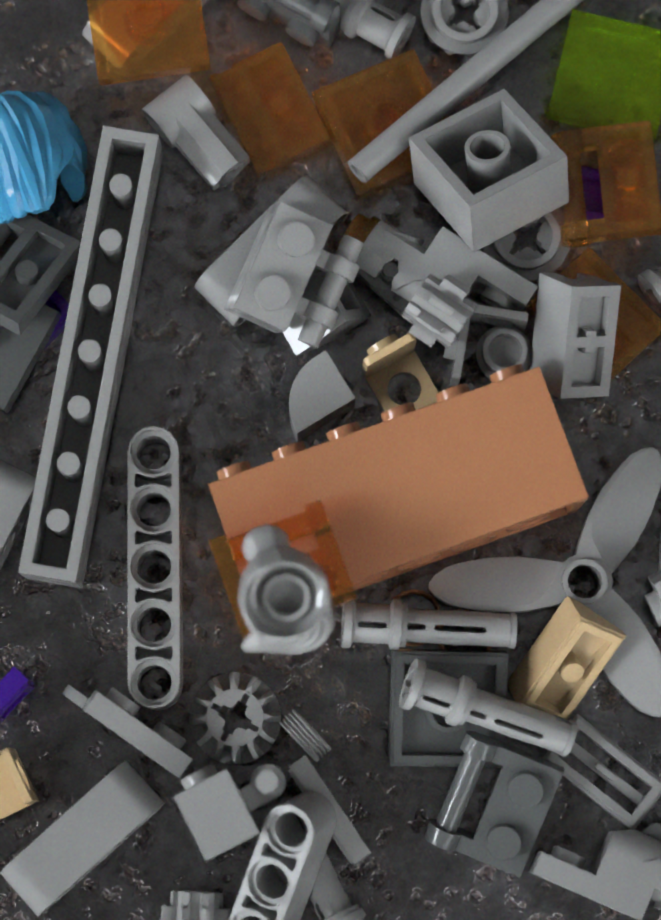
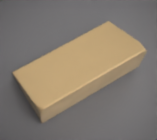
[507,596,626,719]

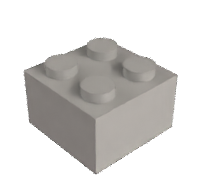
[409,89,569,252]

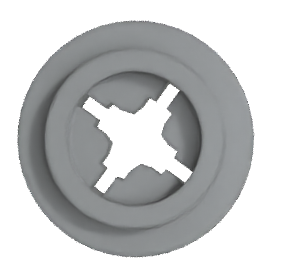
[420,0,509,58]
[483,208,571,282]
[189,672,281,764]

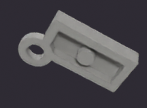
[62,684,193,778]

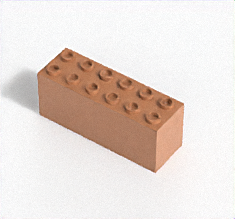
[208,364,589,599]

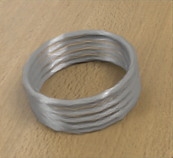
[280,709,331,762]

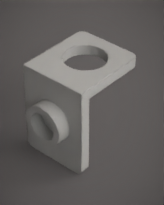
[443,305,529,386]

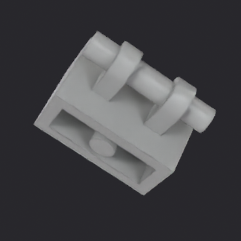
[224,201,364,349]
[173,764,286,861]

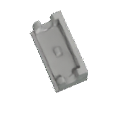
[530,272,621,399]

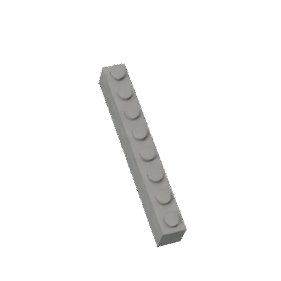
[18,125,163,588]

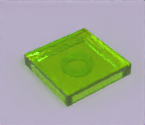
[546,9,661,144]

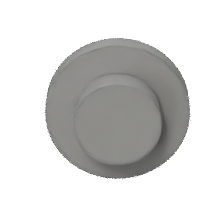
[475,325,532,378]

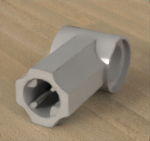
[142,74,250,191]

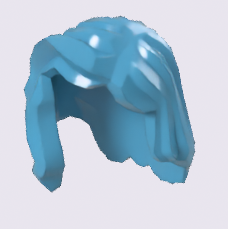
[0,91,88,225]

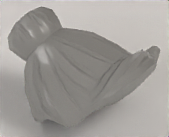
[238,524,335,654]

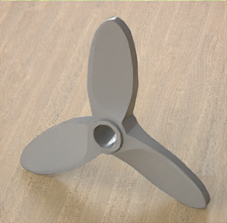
[428,447,661,717]

